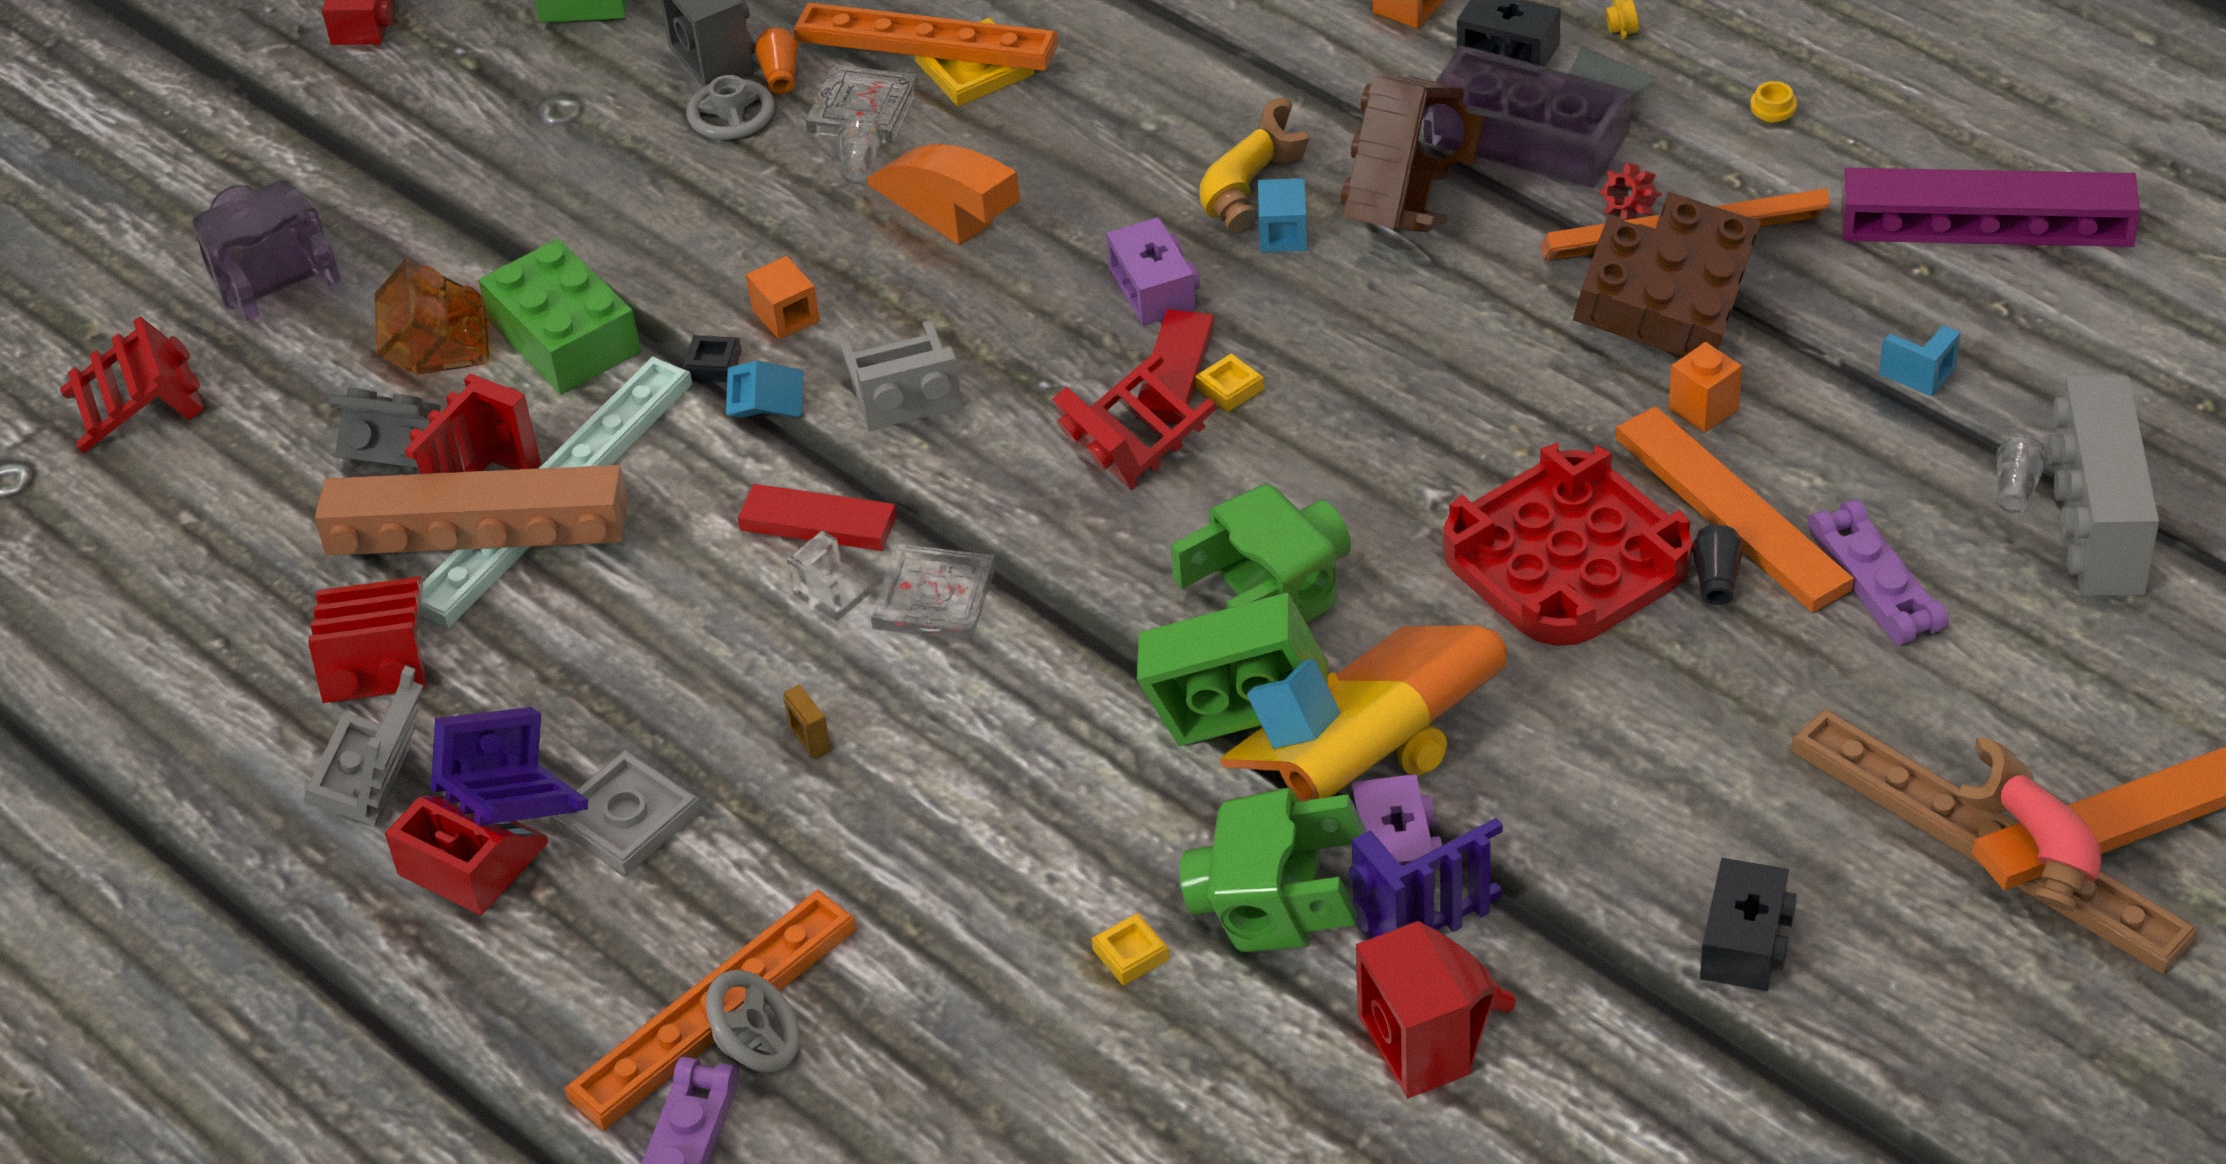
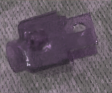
[192,179,341,321]

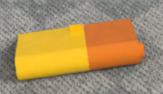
[1219,625,1507,801]

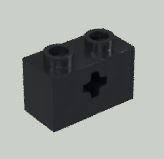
[1457,0,1561,75]
[1700,857,1797,991]

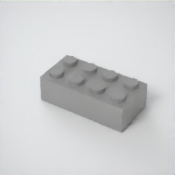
[2048,375,2159,596]

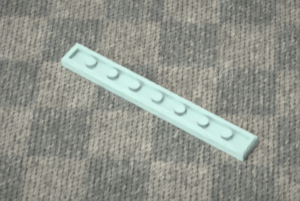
[419,356,693,628]

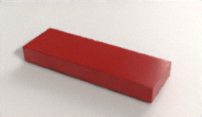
[1135,309,1214,424]
[738,484,897,551]

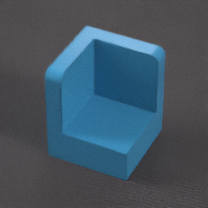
[1258,178,1307,252]
[1879,325,1961,397]
[726,360,804,418]
[1247,659,1341,749]

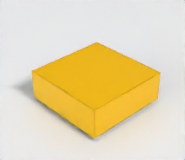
[1195,353,1264,412]
[1091,912,1170,986]

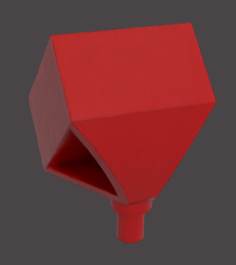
[1356,921,1516,1099]

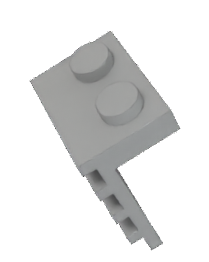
[839,320,962,431]
[304,666,423,827]

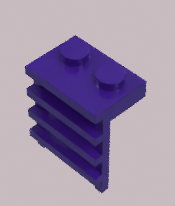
[431,707,589,826]
[1349,818,1503,937]

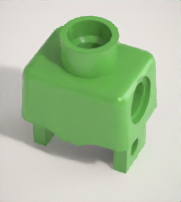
[1171,484,1351,624]
[1180,787,1366,952]

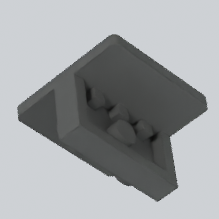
[329,388,454,469]

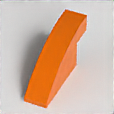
[867,144,1020,245]

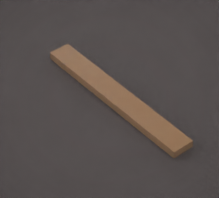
[1791,708,2198,975]

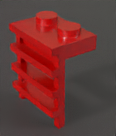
[60,316,204,453]
[1052,351,1218,490]
[404,373,542,474]
[308,576,427,703]

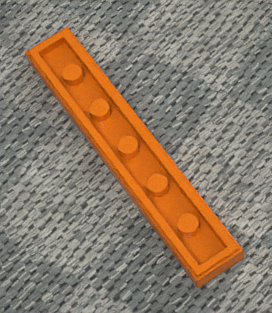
[793,3,1059,71]
[1541,188,1830,261]
[1616,406,1854,613]
[1972,747,2226,890]
[564,889,857,1131]

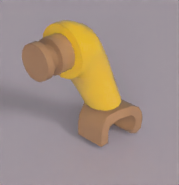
[1199,97,1310,234]

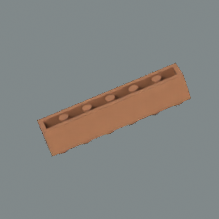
[314,465,628,556]

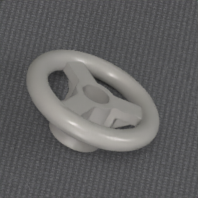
[686,75,775,140]
[706,970,800,1072]

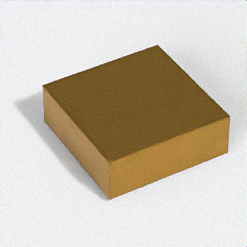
[783,684,831,759]

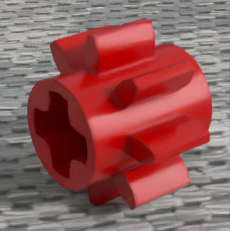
[1599,163,1662,220]

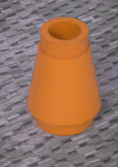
[754,27,798,94]

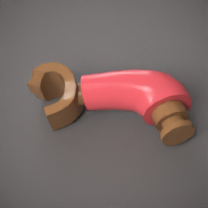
[1958,738,2102,912]

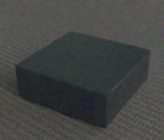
[682,335,742,382]

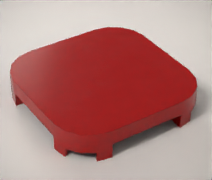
[1443,442,1692,646]

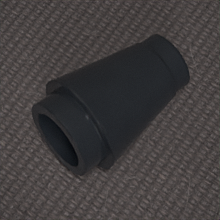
[1692,525,1744,605]

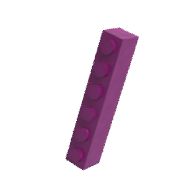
[1841,168,2140,247]

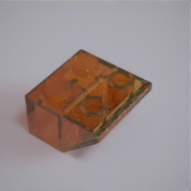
[374,257,489,375]

